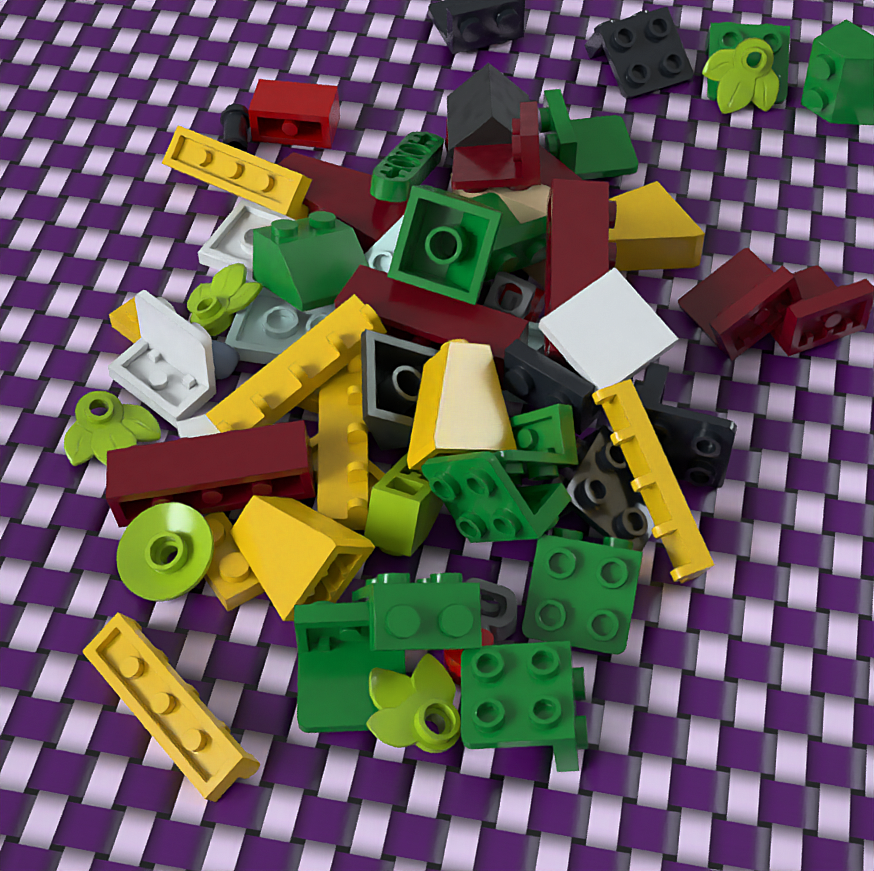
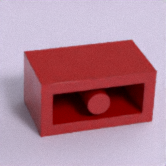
[248,79,340,149]

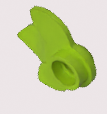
[702,37,779,114]
[187,263,263,336]
[64,391,161,466]
[366,653,461,753]

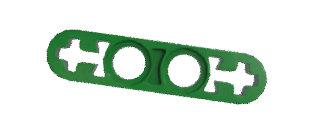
[370,131,444,202]

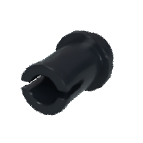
[220,104,250,152]

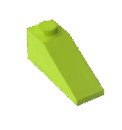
[364,452,444,557]

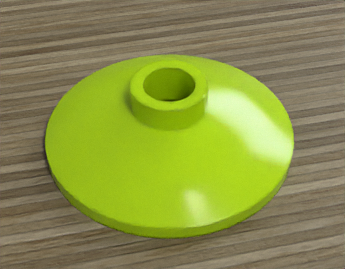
[117,502,214,602]

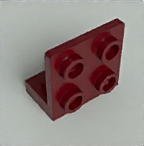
[452,101,541,193]
[678,248,802,361]
[769,265,874,357]

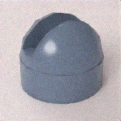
[212,340,240,380]

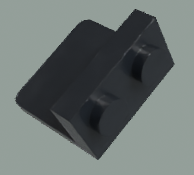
[428,0,525,54]
[584,7,693,99]
[503,339,633,435]
[634,362,737,488]
[541,425,655,552]

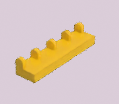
[162,125,312,220]
[206,294,387,433]
[317,353,369,530]
[592,379,714,584]
[82,612,260,802]

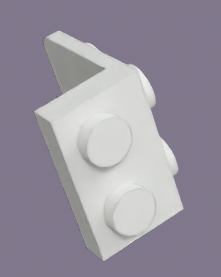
[108,290,216,428]

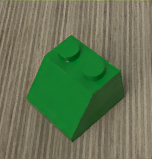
[800,19,874,125]
[387,185,503,305]
[252,211,369,312]

